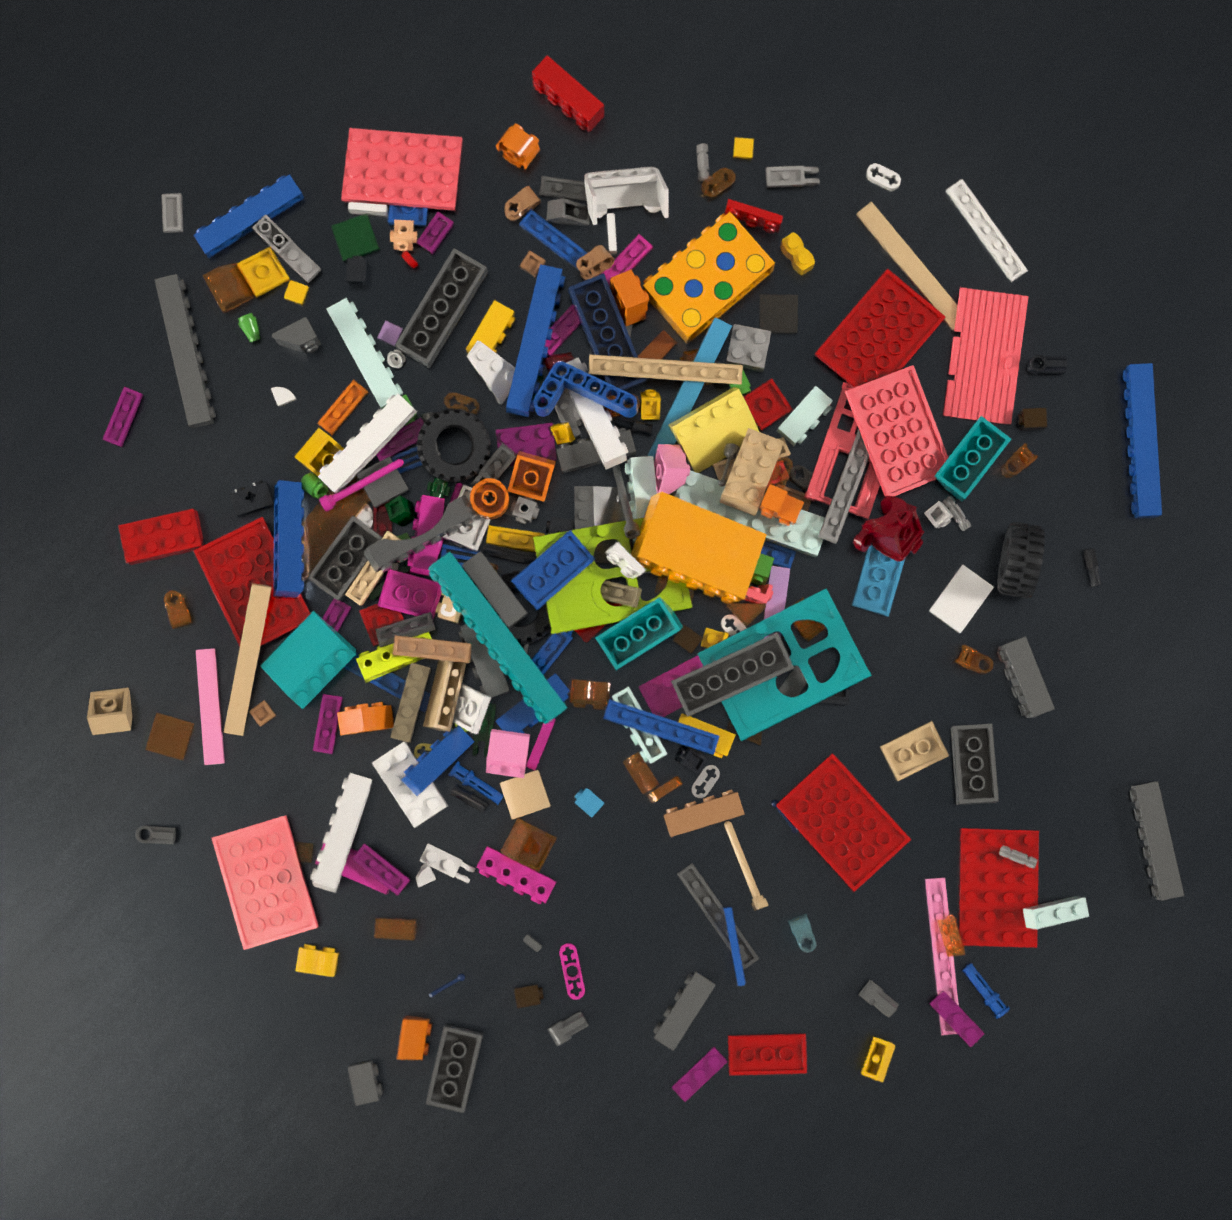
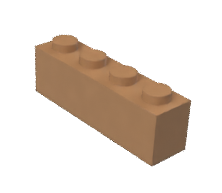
[663,790,744,837]

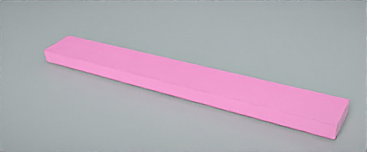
[925,877,959,1035]

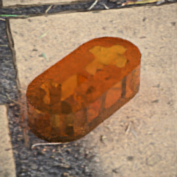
[701,168,735,197]
[444,392,480,415]
[768,457,793,489]
[647,776,683,803]

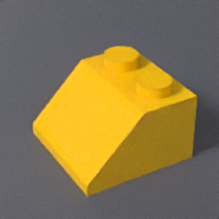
[295,428,344,476]

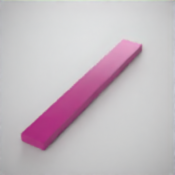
[546,234,653,357]

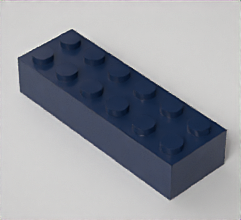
[568,273,647,397]

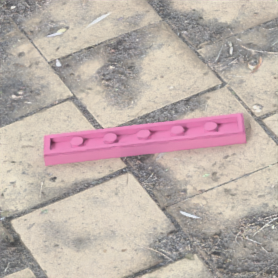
[196,648,225,765]

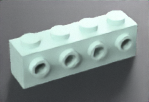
[612,687,667,764]

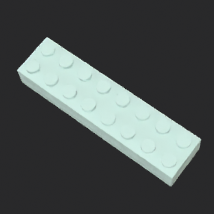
[675,470,825,558]

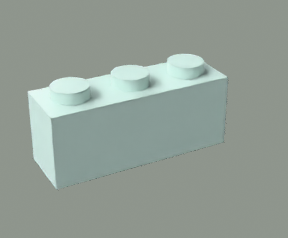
[777,386,833,446]
[1023,896,1089,929]

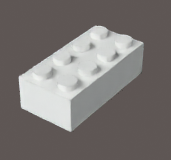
[372,742,448,828]

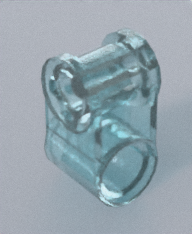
[788,913,816,953]

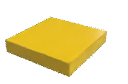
[237,247,289,297]

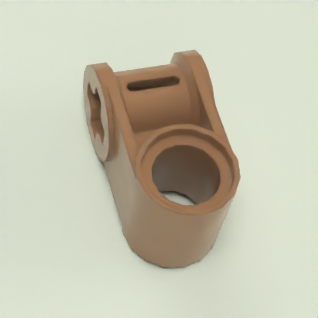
[505,186,541,221]
[576,245,615,280]

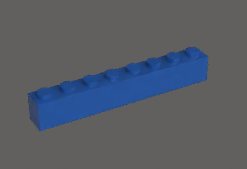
[506,264,565,417]
[1123,363,1162,518]

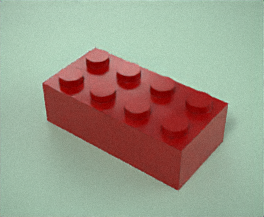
[532,55,604,132]
[118,509,205,565]

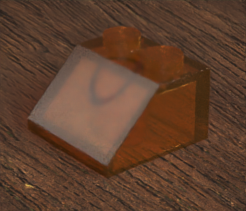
[203,262,256,313]
[500,818,557,872]

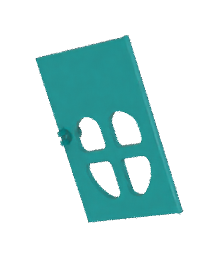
[698,588,871,741]

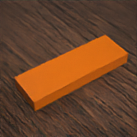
[318,379,369,436]

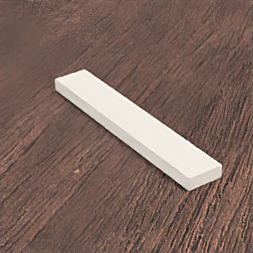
[946,179,1028,282]

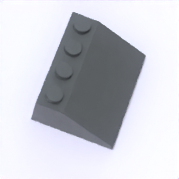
[574,486,633,565]

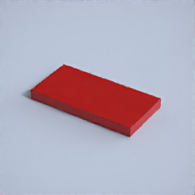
[728,1033,807,1075]

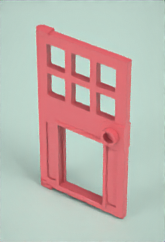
[804,382,880,519]

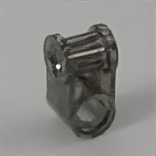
[788,465,813,493]

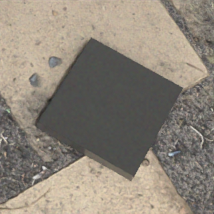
[356,457,408,508]

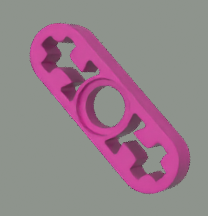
[526,718,556,771]
[559,943,585,1000]

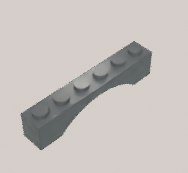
[364,495,477,573]

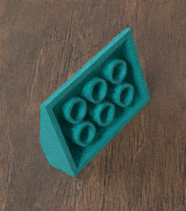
[260,610,356,709]

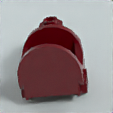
[853,496,924,562]

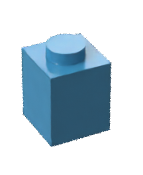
[574,788,604,817]

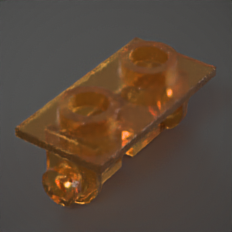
[623,752,659,794]
[937,914,965,957]

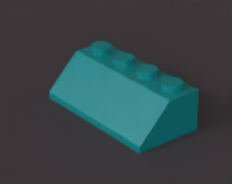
[934,416,1011,502]
[595,597,683,670]

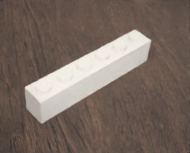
[559,357,628,469]
[318,394,417,493]
[311,773,372,893]

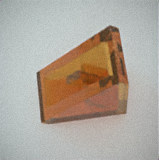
[726,603,766,627]

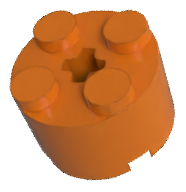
[496,123,540,169]
[470,478,509,519]

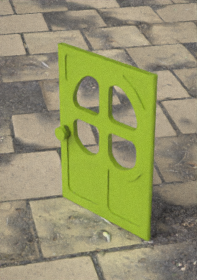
[533,517,692,634]

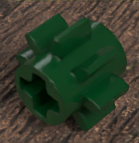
[427,478,451,499]

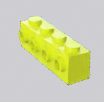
[356,632,432,683]

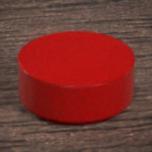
[401,250,419,269]

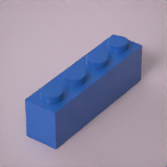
[495,673,570,734]
[401,725,474,796]

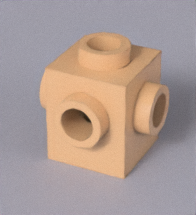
[390,220,417,251]

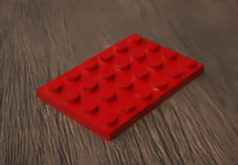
[814,269,946,388]
[193,517,311,646]
[776,753,911,892]
[958,828,1039,948]

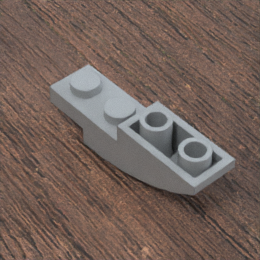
[252,214,321,283]

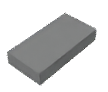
[162,193,183,233]

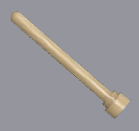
[724,821,768,911]

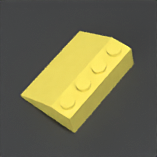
[668,387,759,473]

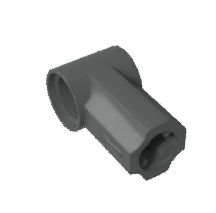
[135,825,176,845]
[858,980,899,1017]
[547,1011,589,1046]

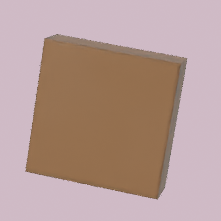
[520,250,546,277]
[249,700,276,727]

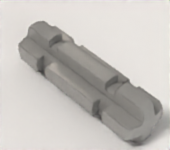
[697,144,709,181]
[943,496,971,531]
[999,846,1037,868]

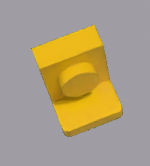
[640,389,661,420]
[701,628,729,648]

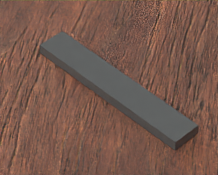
[677,863,759,970]

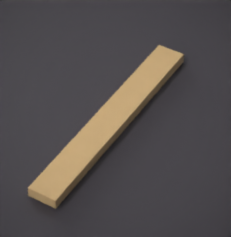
[856,202,958,330]
[588,354,743,384]
[224,583,271,736]

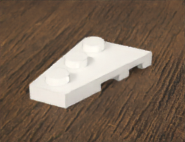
[467,340,515,405]

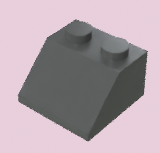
[272,317,321,353]

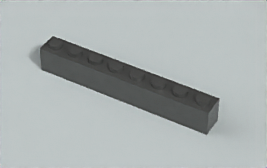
[155,274,216,429]

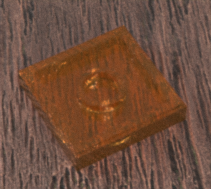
[145,713,194,760]

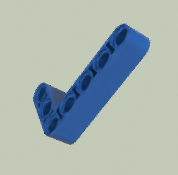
[533,362,638,417]

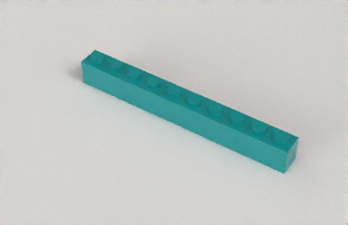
[428,552,567,724]

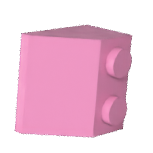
[654,444,690,494]
[486,729,530,778]

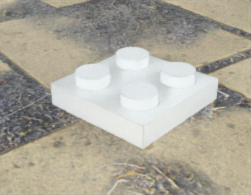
[605,542,645,579]

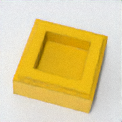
[733,138,754,159]
[284,280,309,305]
[550,422,575,444]

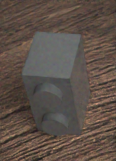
[348,1060,383,1106]

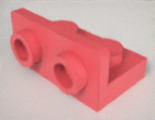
[743,584,773,605]

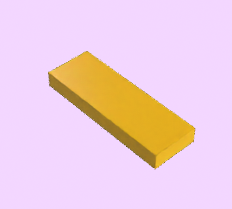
[486,525,545,553]

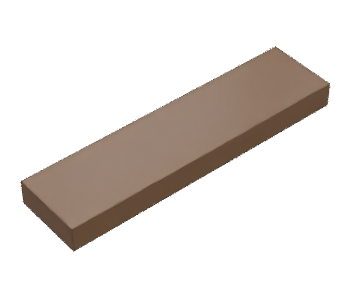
[393,635,472,663]

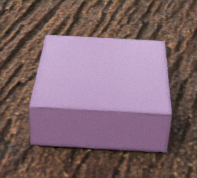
[377,321,403,347]

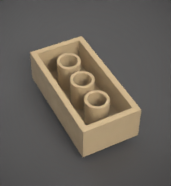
[719,428,784,516]

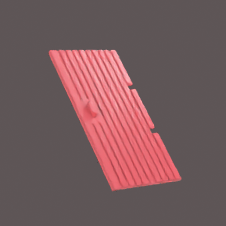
[943,288,1028,425]

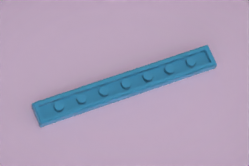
[648,317,732,459]

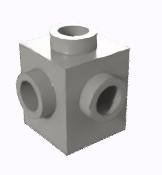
[510,496,539,524]

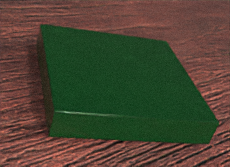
[331,214,379,262]

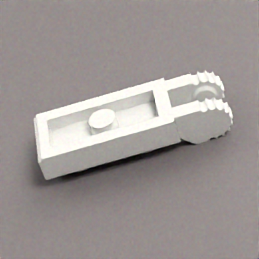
[419,843,476,883]

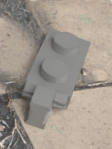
[553,388,582,439]

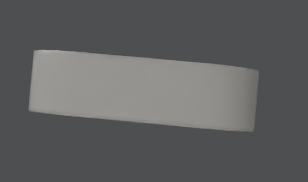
[691,765,720,798]

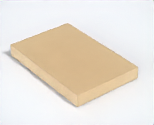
[880,721,949,781]

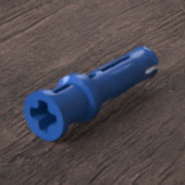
[448,761,504,805]
[962,963,1010,1019]

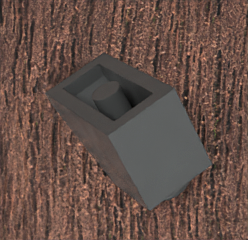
[546,198,590,226]

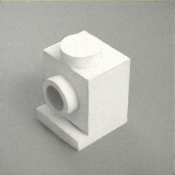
[924,501,953,528]

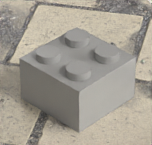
[726,324,771,373]

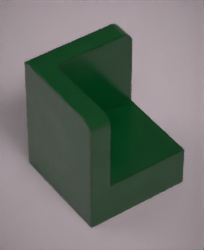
[385,495,417,527]

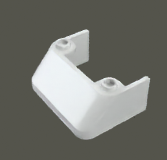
[584,167,668,225]

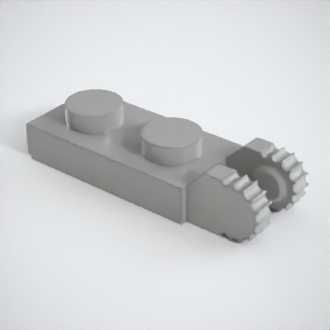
[766,166,819,188]

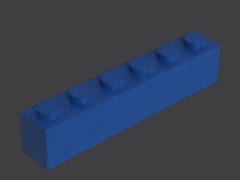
[194,174,304,258]
[274,480,304,598]

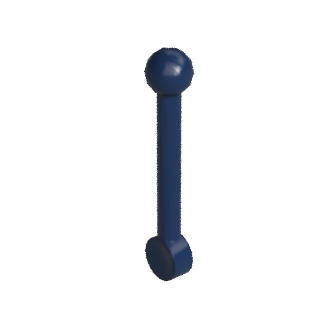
[771,800,799,833]
[428,974,465,998]

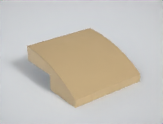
[500,770,551,820]

